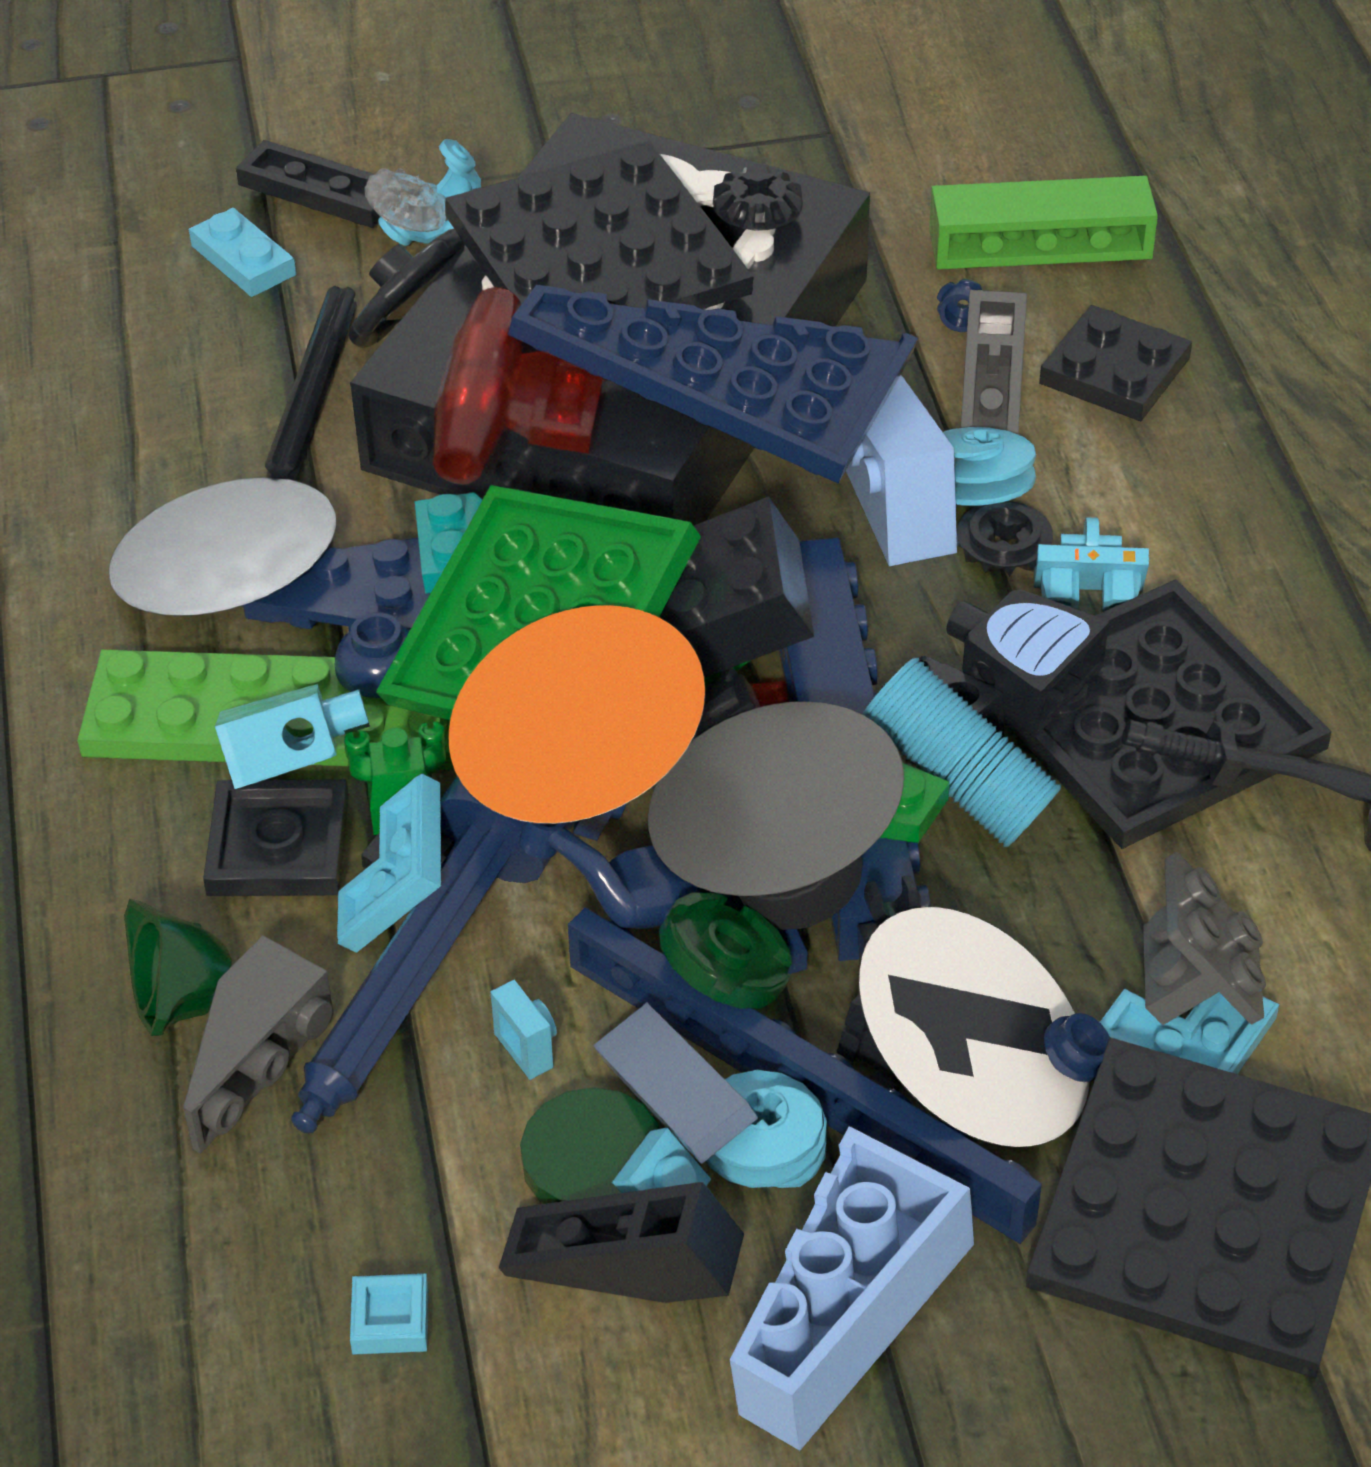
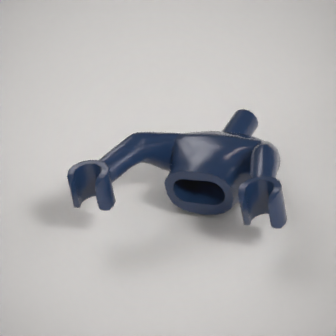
[519,821,716,929]

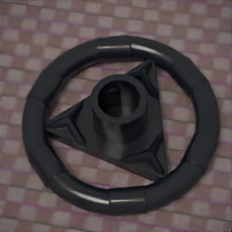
[349,228,464,348]

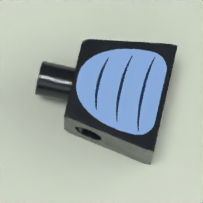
[946,589,1109,736]

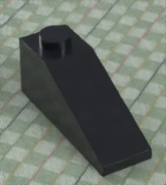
[499,1182,744,1303]

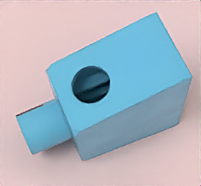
[215,684,370,789]

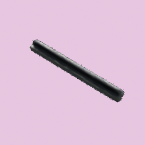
[265,285,357,481]

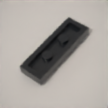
[236,140,400,228]

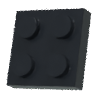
[1039,305,1192,422]
[203,779,349,896]

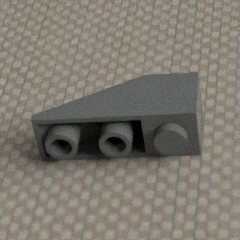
[183,935,334,1154]

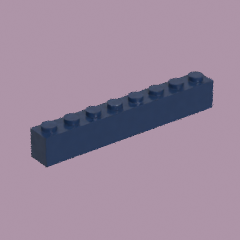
[779,538,931,961]

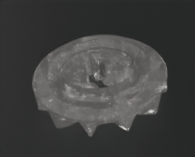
[365,168,446,232]

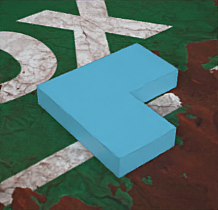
[337,774,441,953]
[1100,989,1279,1074]

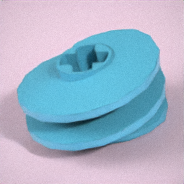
[943,427,1036,506]
[706,1070,827,1188]

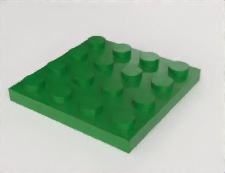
[376,485,701,720]

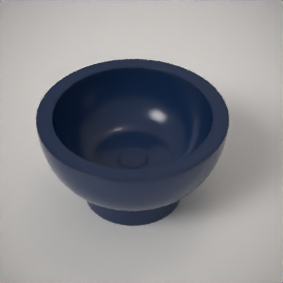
[334,612,410,698]

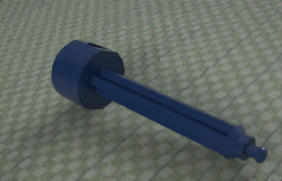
[291,775,575,1134]

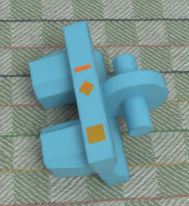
[1034,517,1149,612]

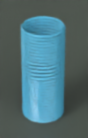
[862,658,1061,847]

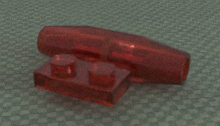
[433,287,604,484]

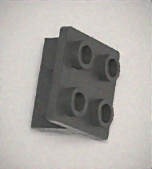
[1143,852,1266,1025]

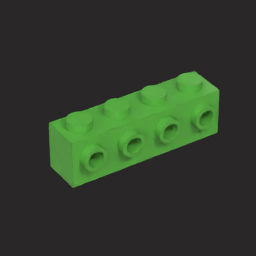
[929,176,1158,269]

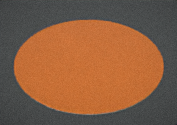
[449,606,705,824]

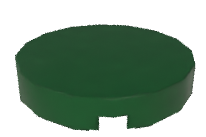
[659,893,792,1009]
[520,1087,659,1204]

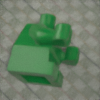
[344,722,446,835]

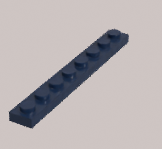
[568,908,1042,1244]

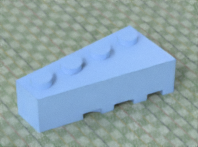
[846,375,957,566]
[730,1126,974,1451]

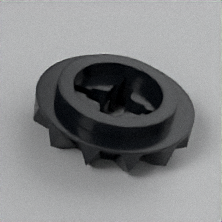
[713,167,803,231]
[957,501,1053,577]

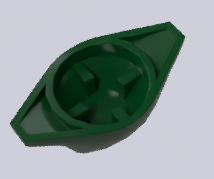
[124,898,232,1036]

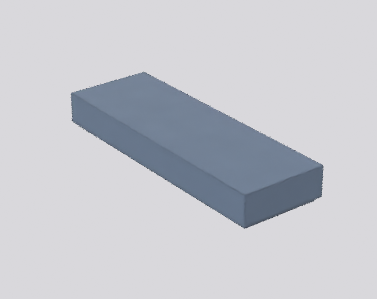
[593,1003,758,1164]

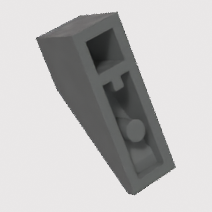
[961,290,1027,434]

